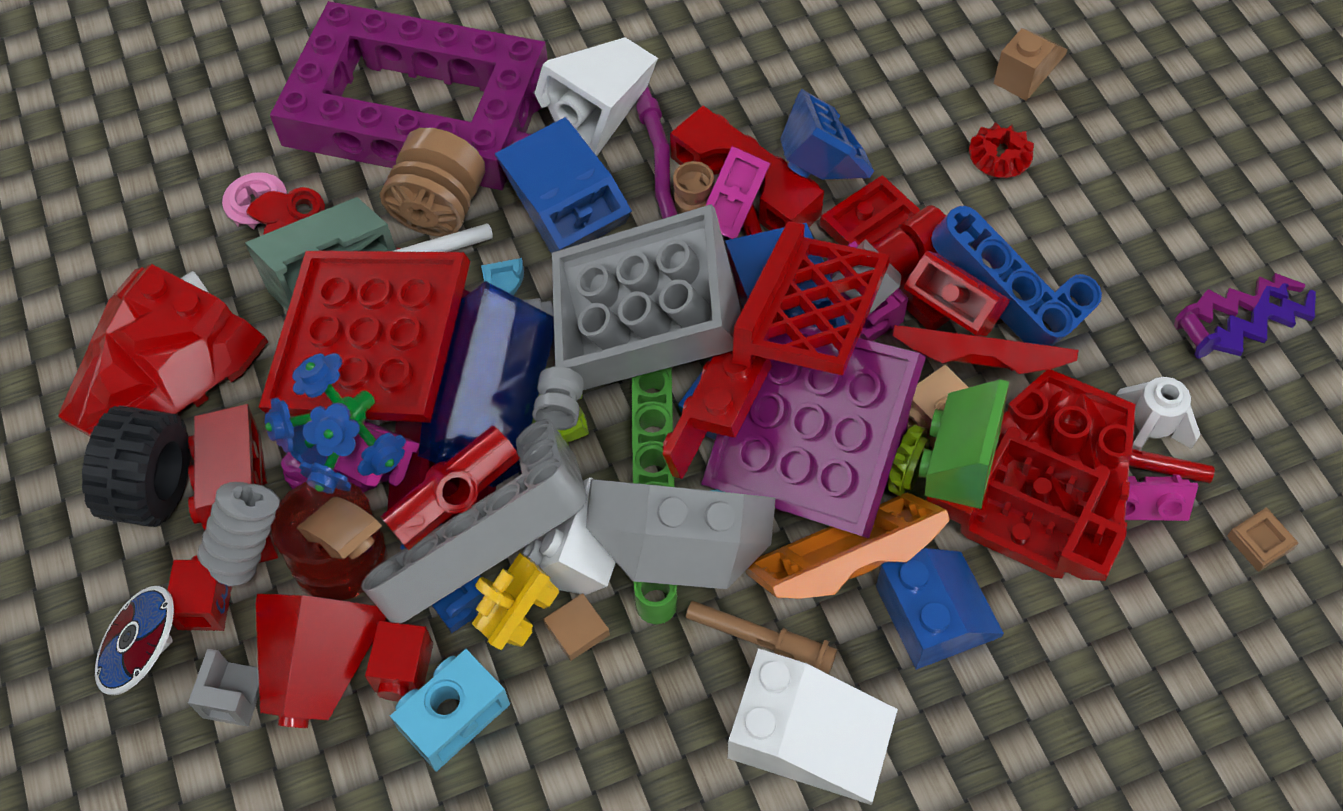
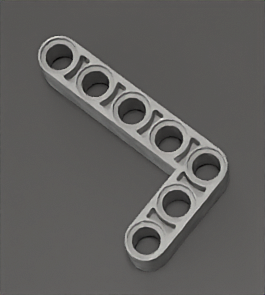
[361,419,587,623]

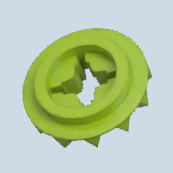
[887,425,930,496]

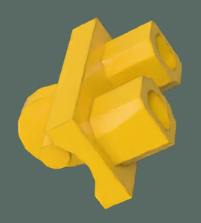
[472,553,559,650]

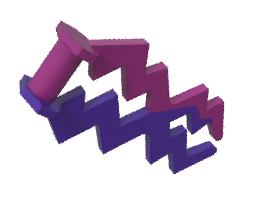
[1174,273,1316,359]

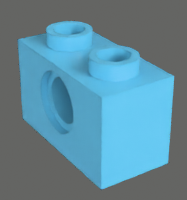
[390,649,510,772]

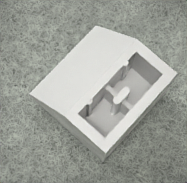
[522,477,616,595]

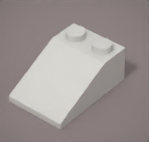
[728,648,898,805]

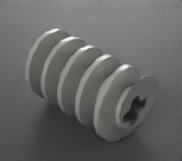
[197,482,280,586]

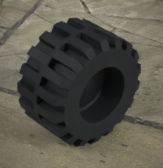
[82,405,190,527]

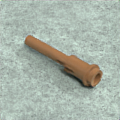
[686,600,838,675]

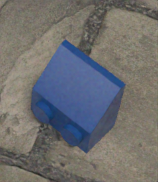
[876,548,1004,670]

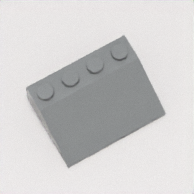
[552,204,741,390]

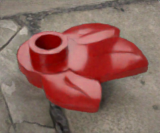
[246,187,325,235]

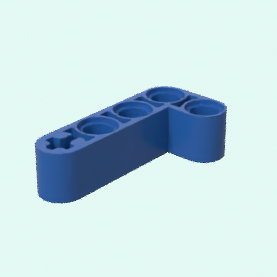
[931,206,1102,346]

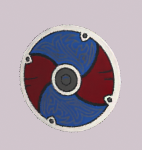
[95,586,174,695]

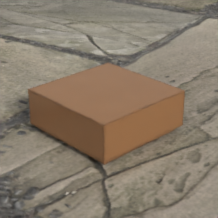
[1227,507,1299,572]
[543,593,610,661]

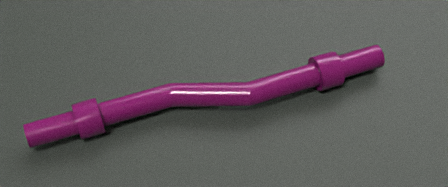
[636,86,678,219]

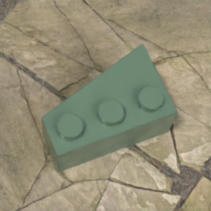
[245,197,396,311]

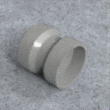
[532,367,584,430]

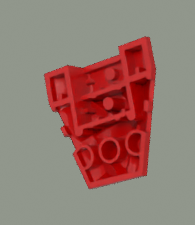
[58,264,268,437]
[927,369,1136,581]

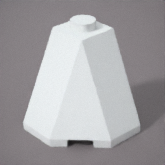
[534,37,658,156]

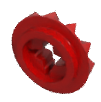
[969,122,1034,178]

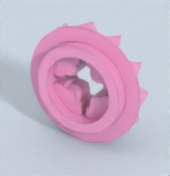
[222,173,287,230]

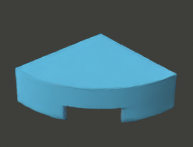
[481,258,524,307]

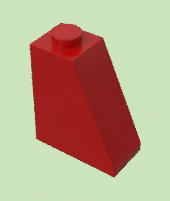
[255,594,386,728]

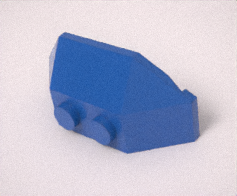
[780,89,874,179]

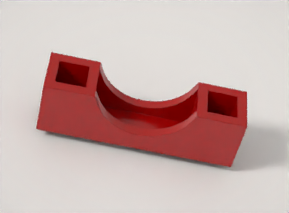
[670,106,824,230]

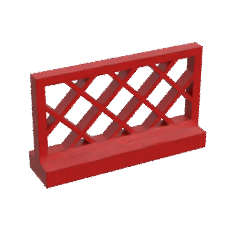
[732,221,890,376]

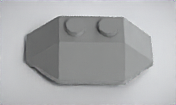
[586,479,775,589]

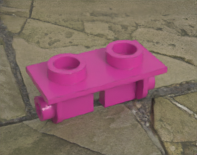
[1125,475,1198,521]

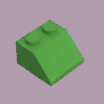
[918,379,1009,509]

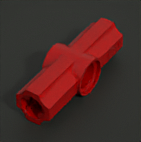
[380,425,520,550]

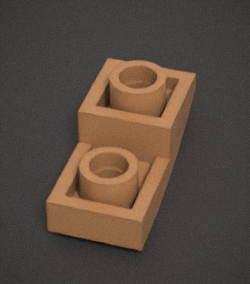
[297,497,382,559]

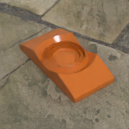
[745,492,950,599]

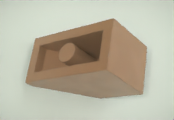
[993,28,1068,101]

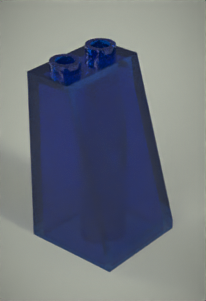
[418,281,554,488]

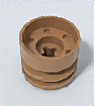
[380,128,486,237]

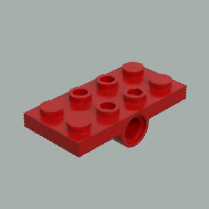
[820,175,950,330]

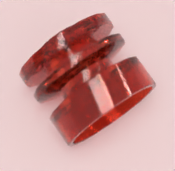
[271,481,388,601]

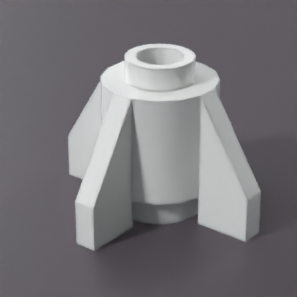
[1116,377,1201,450]

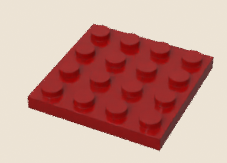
[259,251,471,423]

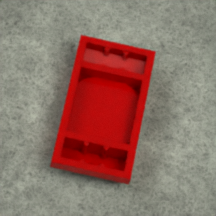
[892,325,1079,374]

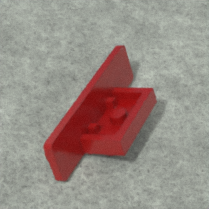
[662,351,772,479]

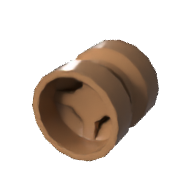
[673,161,714,214]

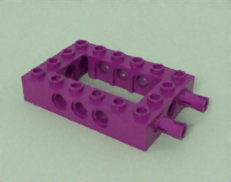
[270,1,548,191]

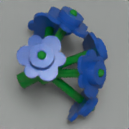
[265,353,406,493]

